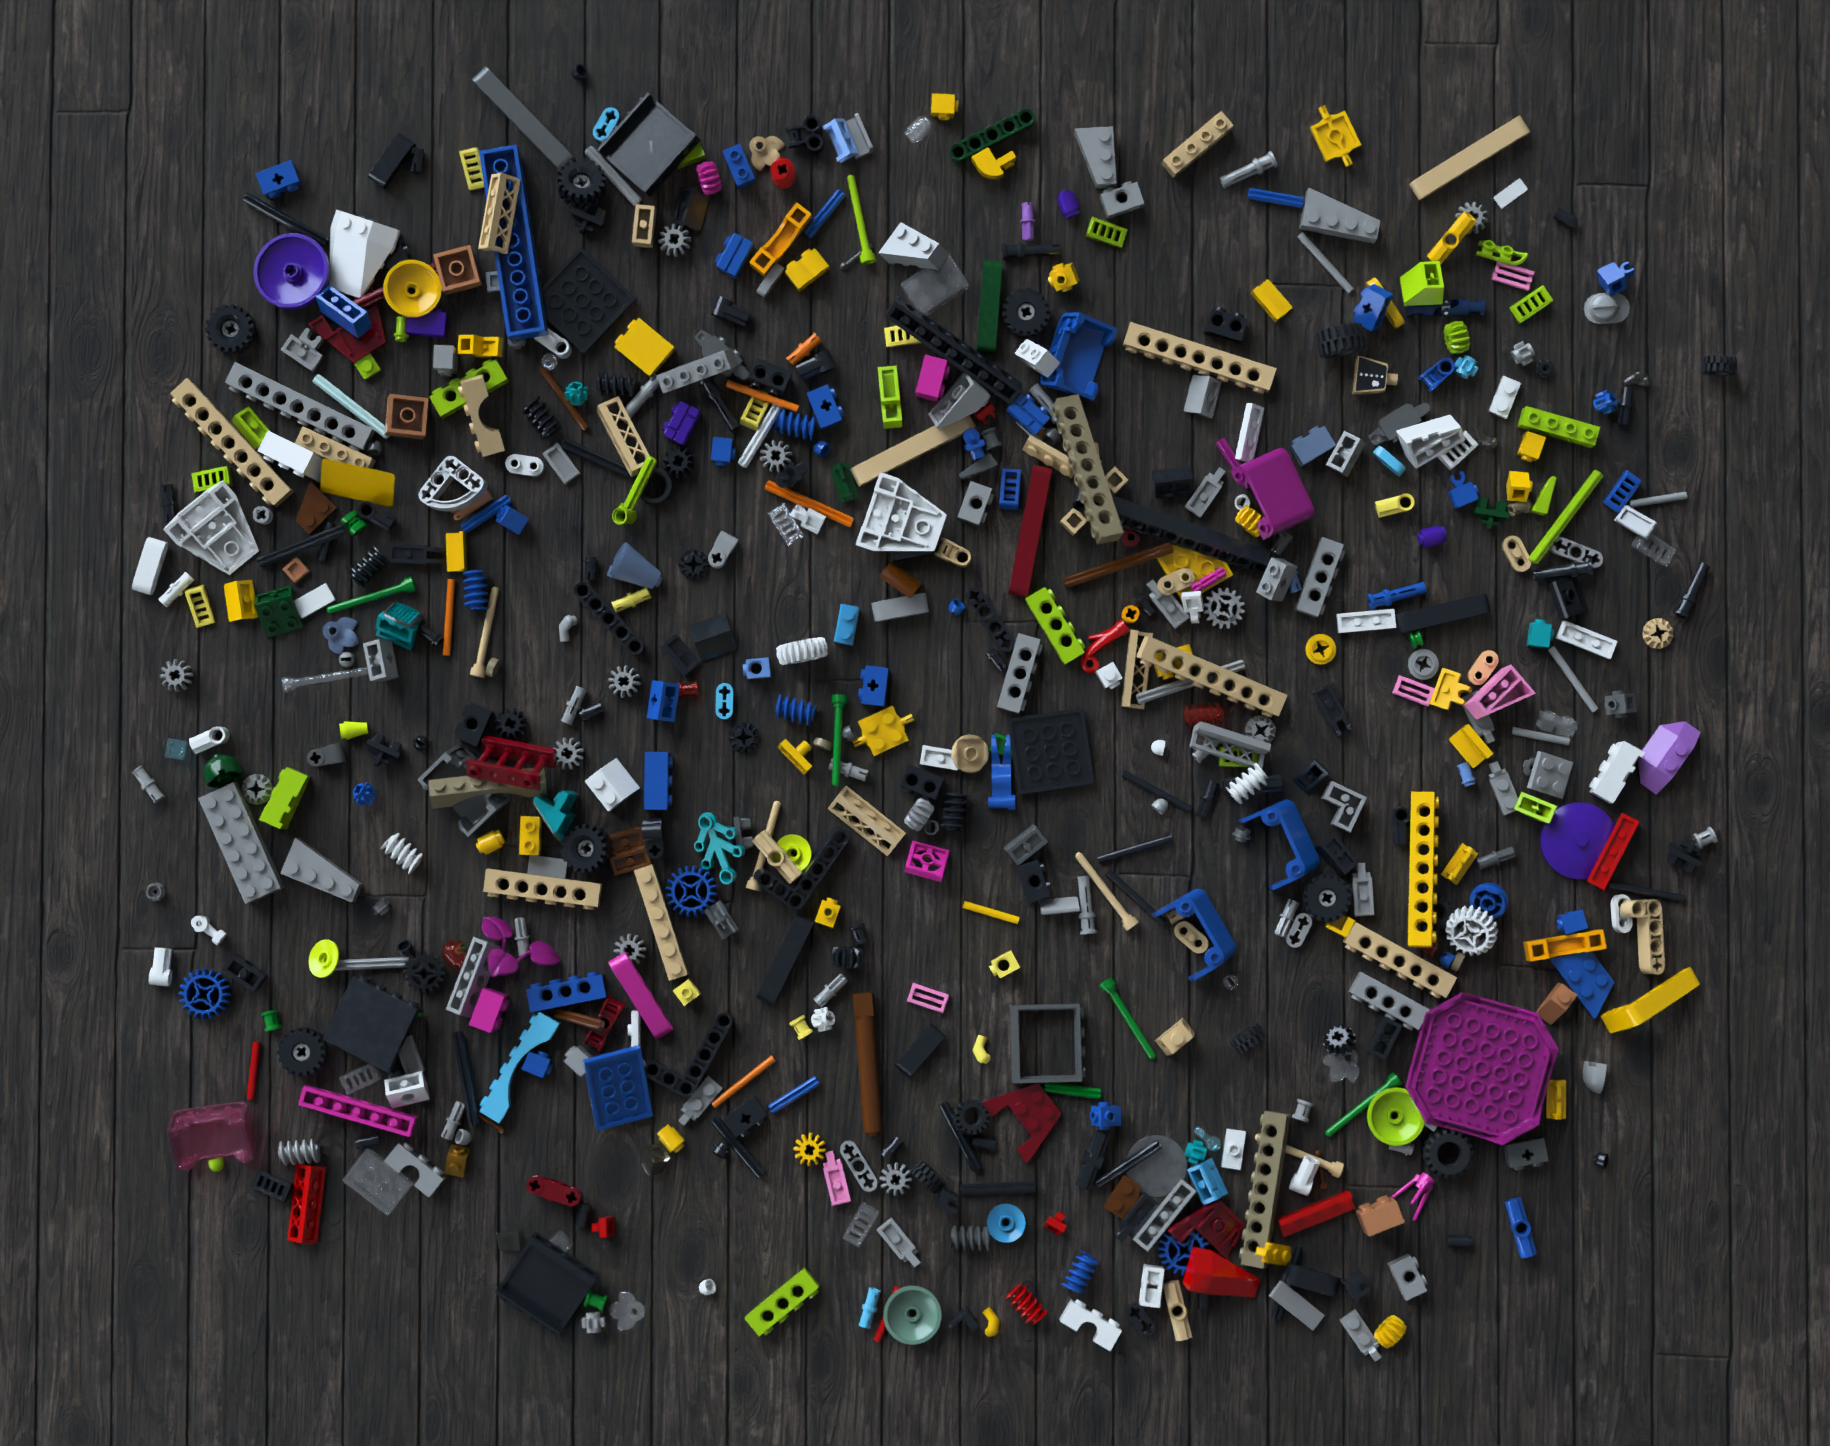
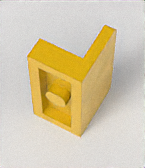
[1251,279,1292,323]
[446,531,467,572]
[224,580,258,622]
[1449,724,1493,768]

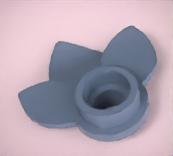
[322,617,359,654]

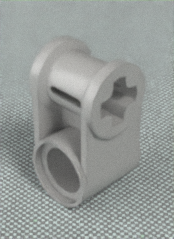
[708,531,739,569]

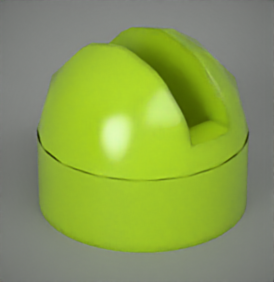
[208,1157,224,1172]

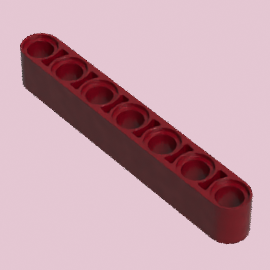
[1008,465,1052,597]

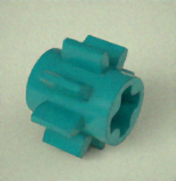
[565,382,589,406]
[1184,1140,1207,1164]

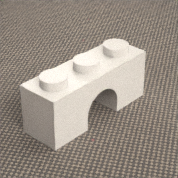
[1059,1299,1122,1351]

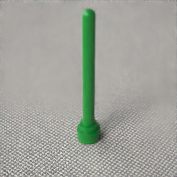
[327,576,417,614]
[832,694,847,787]
[1099,977,1156,1060]
[1325,1072,1403,1137]

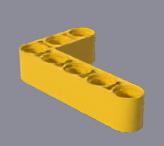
[1601,967,1700,1033]

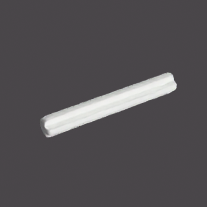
[738,404,783,468]

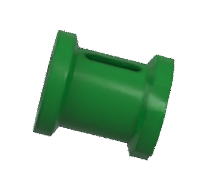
[261,1009,282,1032]
[584,1290,608,1312]

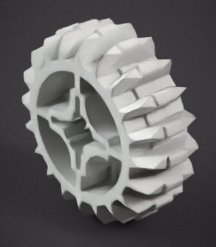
[776,637,828,665]
[1445,905,1498,956]

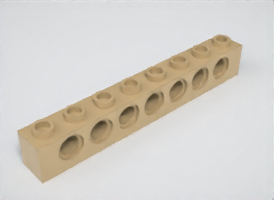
[1123,322,1276,394]
[170,378,294,507]
[1136,636,1287,718]

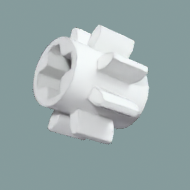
[811,1007,835,1032]

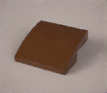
[879,561,923,598]
[607,826,652,876]

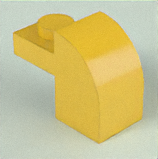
[971,147,1016,180]
[457,335,503,358]

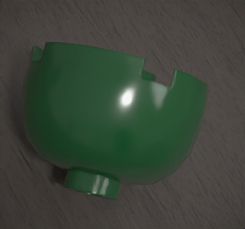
[203,754,243,789]

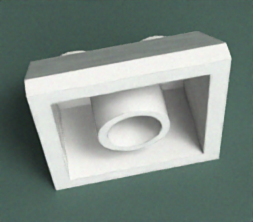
[585,758,640,812]

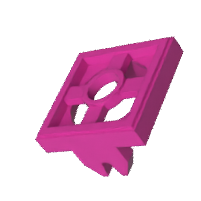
[904,841,950,882]

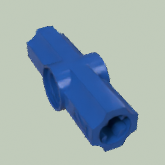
[1504,1197,1537,1258]

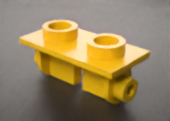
[1441,843,1478,885]
[1546,1080,1566,1119]

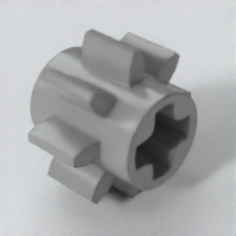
[1511,341,1535,366]
[582,1312,606,1333]

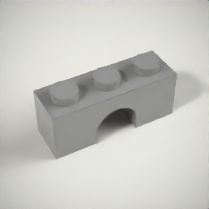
[384,1142,446,1198]

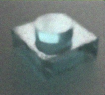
[165,738,188,760]

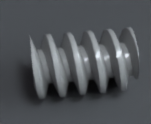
[278,1139,320,1166]

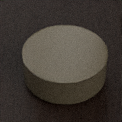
[486,657,501,678]
[813,737,833,752]
[1450,952,1465,972]

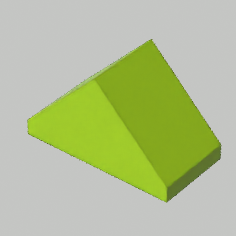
[1514,792,1557,824]

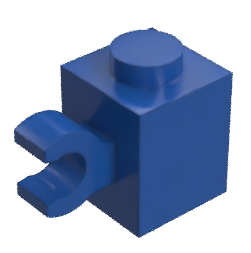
[1597,262,1635,296]
[1447,471,1479,509]

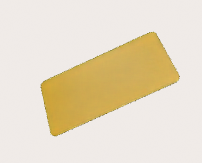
[320,459,395,507]

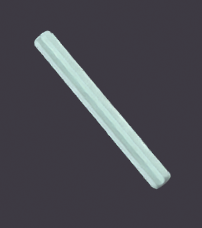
[313,374,389,439]

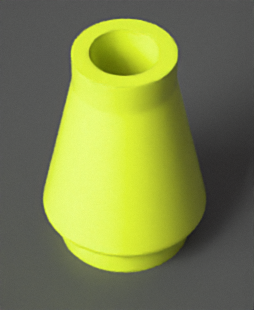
[339,721,368,740]

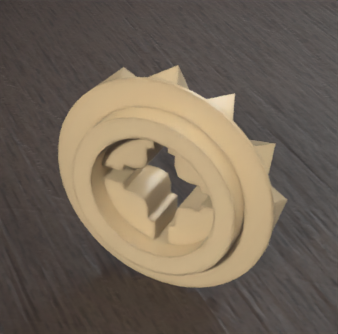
[1643,618,1674,649]

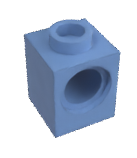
[743,657,771,680]

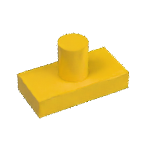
[777,739,812,775]

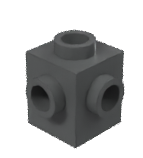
[1604,690,1637,718]

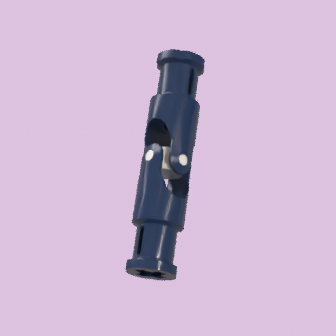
[1406,299,1485,316]

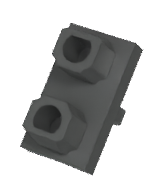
[721,817,754,852]
[704,900,739,940]

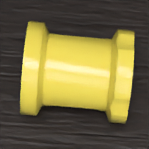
[789,1015,813,1040]

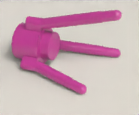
[1392,1172,1435,1221]

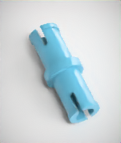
[859,1287,881,1329]

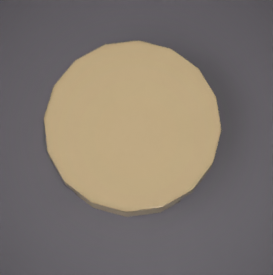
[951,734,989,773]

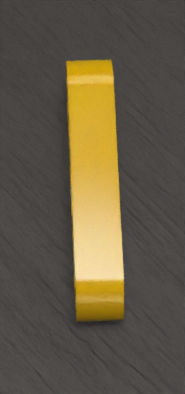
[1366,277,1405,329]

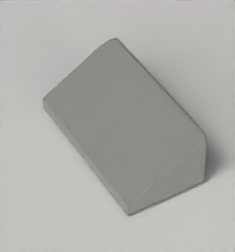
[1040,896,1080,915]

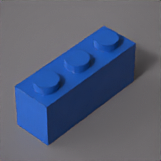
[315,285,372,338]
[644,752,673,810]

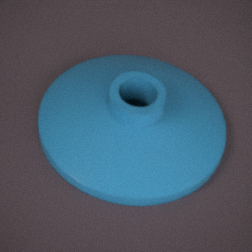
[987,1204,1025,1243]

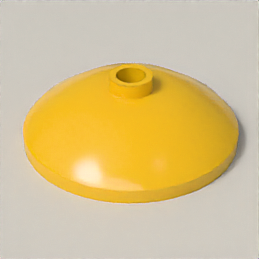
[383,260,442,317]

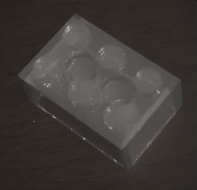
[900,252,969,316]
[342,1148,414,1216]

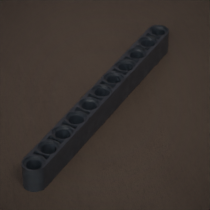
[1072,487,1273,574]

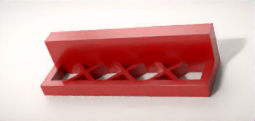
[1586,813,1639,891]
[287,1163,326,1244]
[1276,1190,1356,1237]

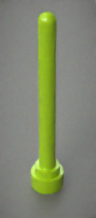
[847,175,876,265]

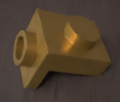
[444,1144,470,1178]

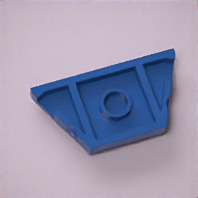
[1549,951,1614,1019]

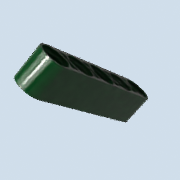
[949,109,1035,164]
[976,260,1002,354]

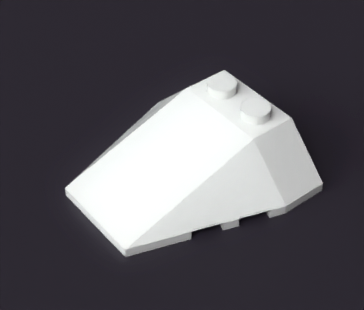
[329,210,400,298]
[855,472,947,551]
[163,481,259,575]

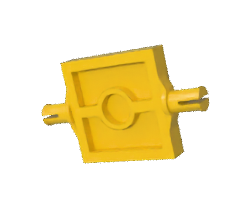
[1310,105,1361,167]
[852,705,914,756]

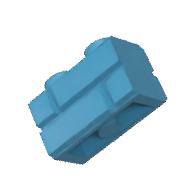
[834,604,860,646]
[1187,1158,1228,1205]

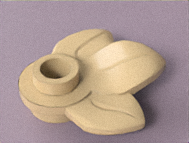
[749,136,785,171]

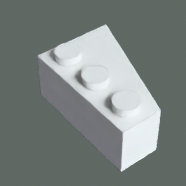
[258,431,324,482]
[1589,741,1645,804]

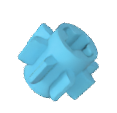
[1455,355,1479,379]

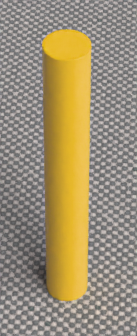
[962,901,1020,924]

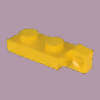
[1256,1242,1292,1266]

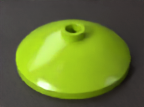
[1367,1087,1425,1146]

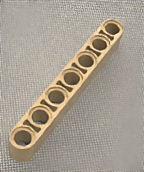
[1409,115,1530,201]
[850,415,976,487]

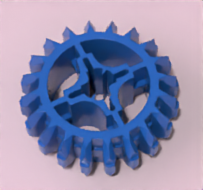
[665,865,718,917]
[178,968,232,1020]
[1158,1226,1210,1276]

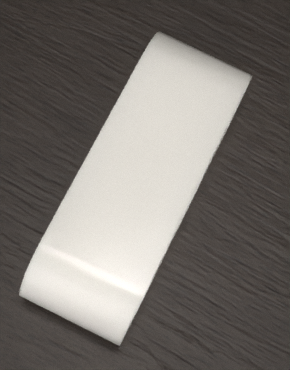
[132,537,168,595]

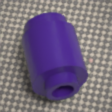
[1056,189,1080,219]
[1417,525,1447,548]

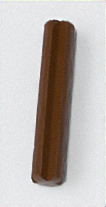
[554,1008,605,1031]

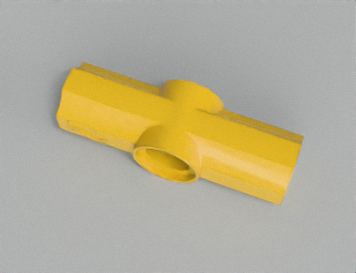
[1427,211,1477,265]

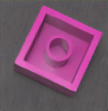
[916,355,950,402]
[469,987,510,1033]

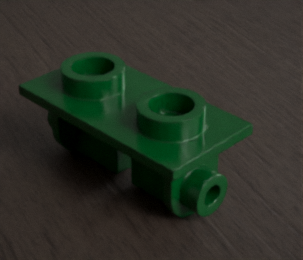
[830,462,859,504]

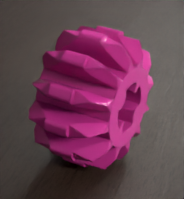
[696,161,722,195]

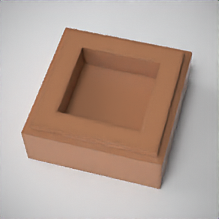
[282,556,310,584]

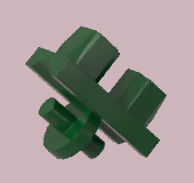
[1472,498,1510,531]

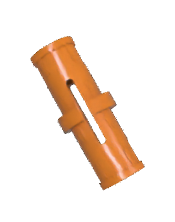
[786,333,822,367]

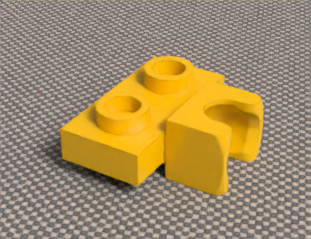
[1429,668,1472,711]

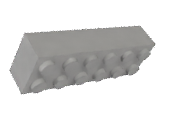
[198,782,285,904]

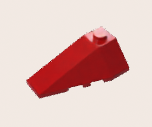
[1183,1246,1260,1297]

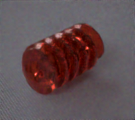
[1183,702,1224,728]

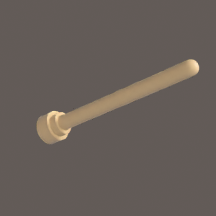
[470,587,499,678]
[746,801,781,892]
[1075,852,1139,931]
[1255,1134,1344,1178]

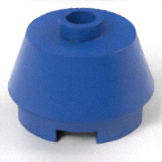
[1469,882,1508,919]

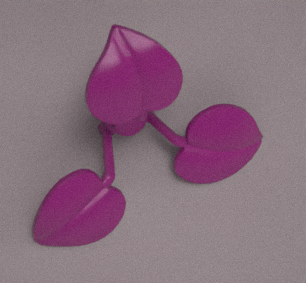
[481,917,560,977]

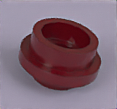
[1121,528,1140,547]

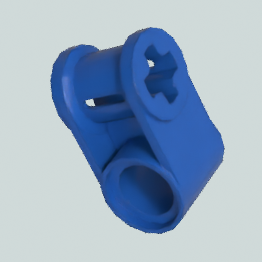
[1418,358,1455,392]

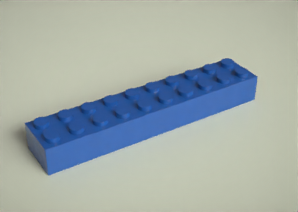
[479,144,549,341]

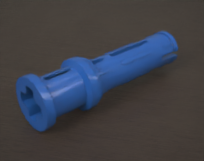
[1367,582,1427,611]

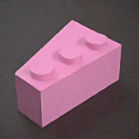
[1464,665,1536,719]

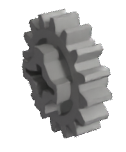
[1203,588,1245,629]

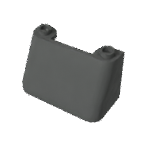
[417,744,511,837]

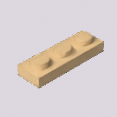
[1022,435,1074,478]

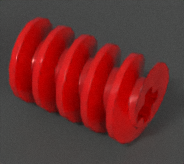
[770,158,796,189]
[1005,1282,1047,1325]

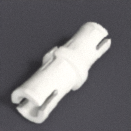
[158,572,194,607]

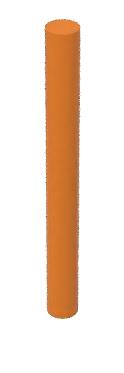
[726,380,800,413]
[443,579,455,656]
[711,1055,776,1109]

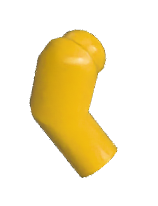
[982,1307,1000,1337]

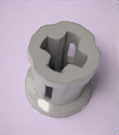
[253,506,273,525]
[1692,827,1718,850]
[1292,1099,1314,1122]

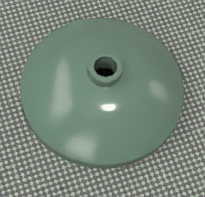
[883,1286,941,1344]

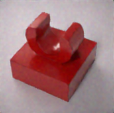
[973,401,995,424]
[1043,1212,1067,1236]
[592,1216,615,1238]

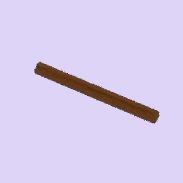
[1063,542,1174,588]

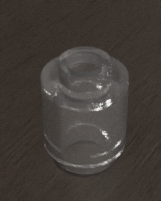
[904,116,932,144]

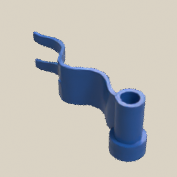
[988,734,1016,810]

